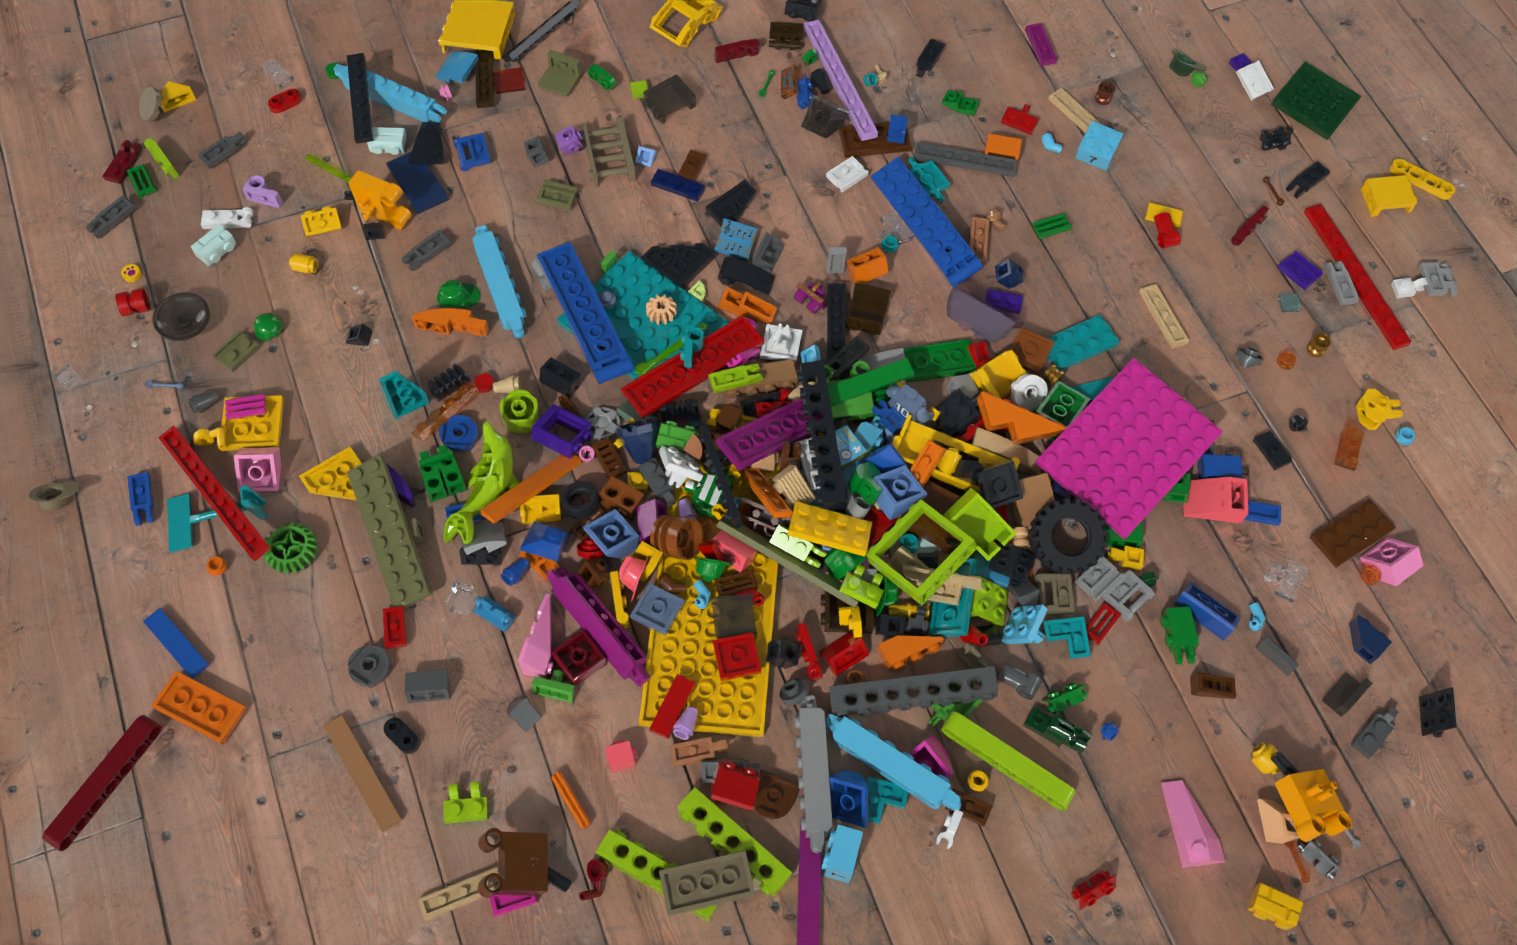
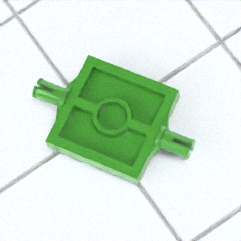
[928,683,983,727]

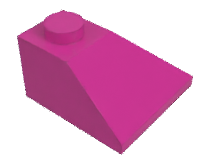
[909,735,953,778]

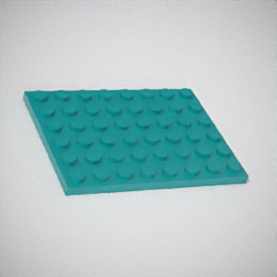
[557,251,730,380]

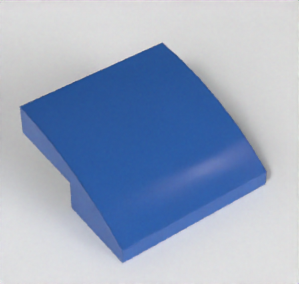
[857,443,910,474]

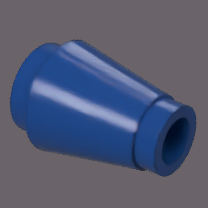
[500,558,530,586]

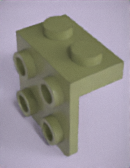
[538,50,582,96]

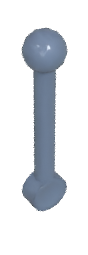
[145,380,184,390]

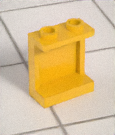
[1360,175,1417,217]
[970,349,1027,399]

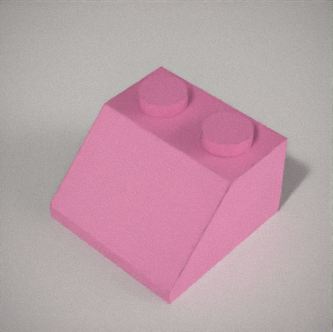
[234,447,282,492]
[1360,537,1424,586]

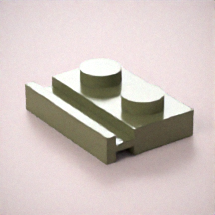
[537,180,578,211]
[212,330,261,372]

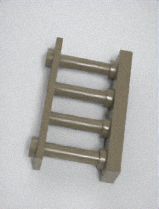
[581,117,636,187]

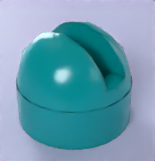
[863,73,878,87]

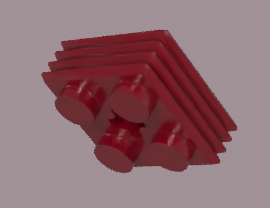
[551,629,607,687]

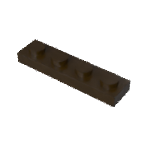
[475,51,494,108]

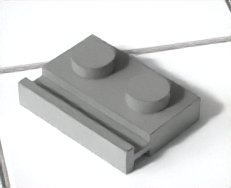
[1075,556,1124,602]

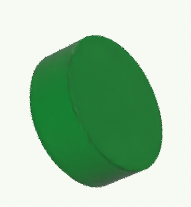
[802,49,819,65]
[325,62,340,79]

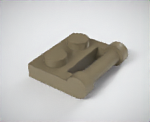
[1034,574,1075,615]

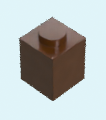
[716,403,743,434]

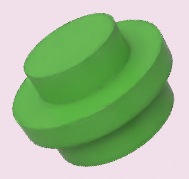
[1190,72,1207,87]

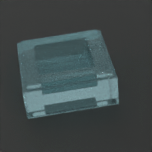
[1278,294,1301,312]

